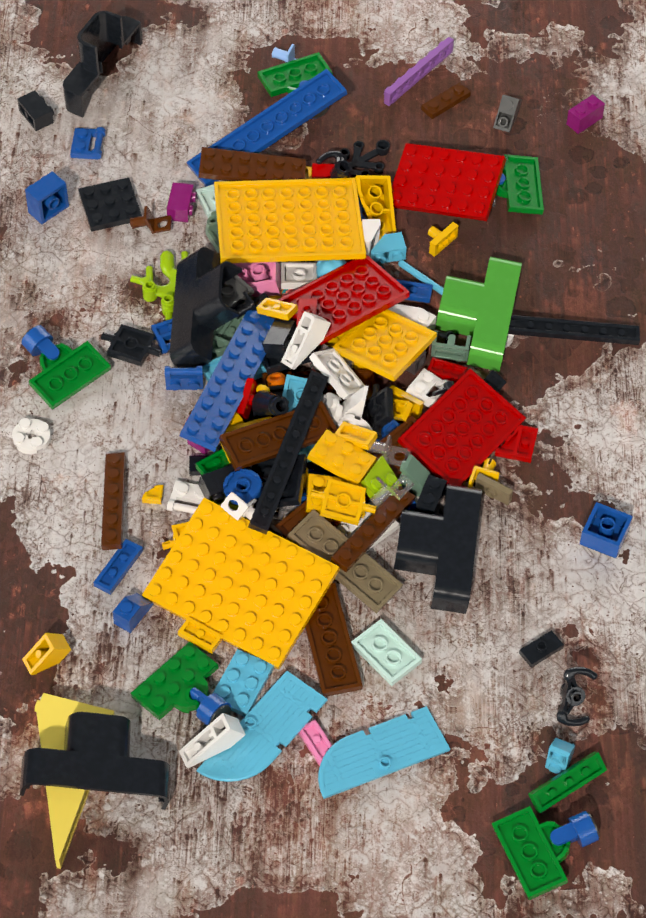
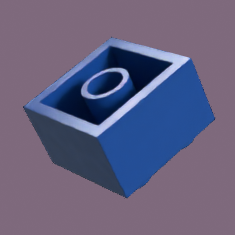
[25,171,69,224]
[580,502,633,558]

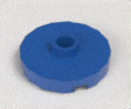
[223,469,263,505]

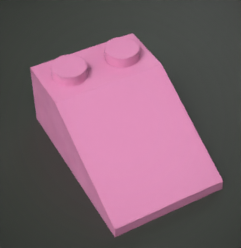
[233,262,281,297]

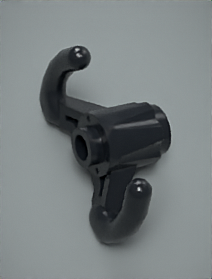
[316,151,352,178]
[556,667,598,727]

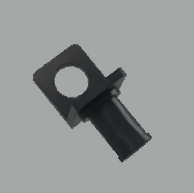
[234,291,269,320]

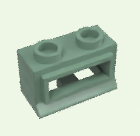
[431,330,471,362]

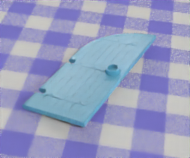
[196,671,328,782]
[318,706,450,799]

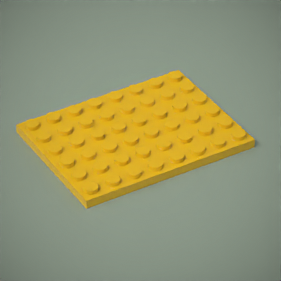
[214,178,366,263]
[142,498,340,670]

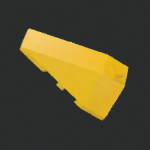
[356,175,396,240]

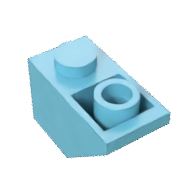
[370,232,407,264]
[545,738,575,774]

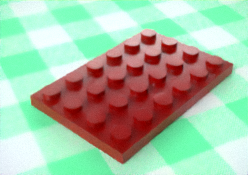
[392,143,506,221]
[278,254,410,345]
[397,369,526,486]

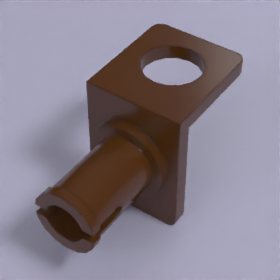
[130,206,172,234]

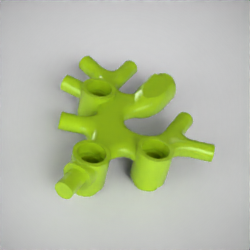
[130,251,188,321]

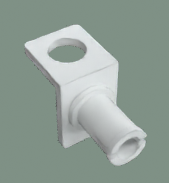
[221,492,257,521]

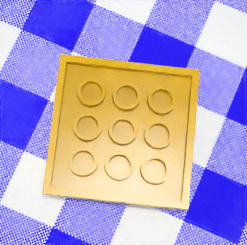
[333,309,437,381]

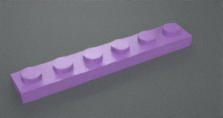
[384,37,454,106]

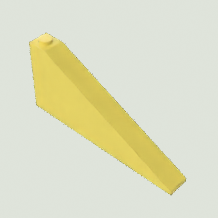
[35,693,115,869]

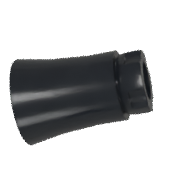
[252,390,289,417]

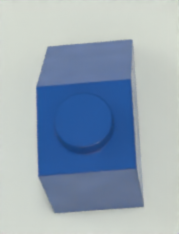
[112,593,154,633]

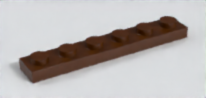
[101,452,126,550]
[330,486,416,573]

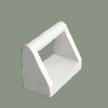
[362,219,381,257]

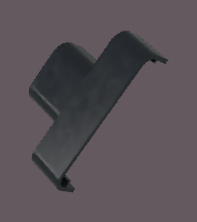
[63,11,143,118]
[169,247,242,368]
[394,484,482,614]
[19,712,170,810]

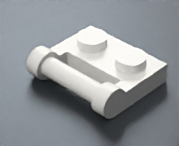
[406,368,449,408]
[167,480,205,514]

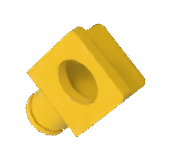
[468,458,499,488]

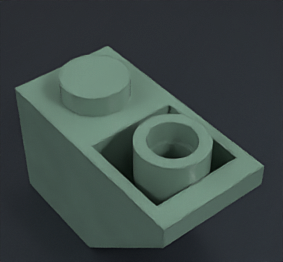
[399,454,430,497]

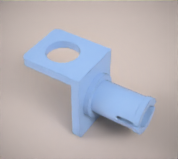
[272,44,296,63]

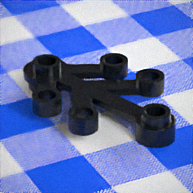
[340,140,390,177]

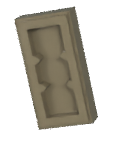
[475,473,513,505]

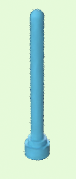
[398,260,444,295]

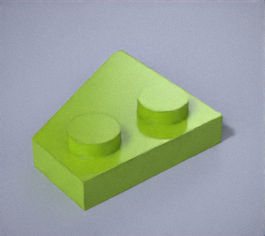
[360,456,402,499]

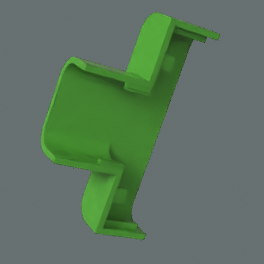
[435,256,522,372]

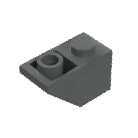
[493,95,522,133]

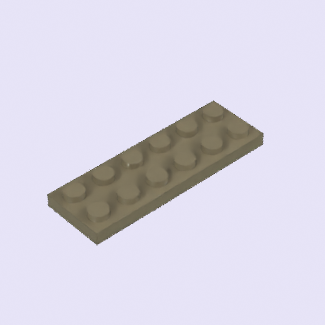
[287,509,403,614]

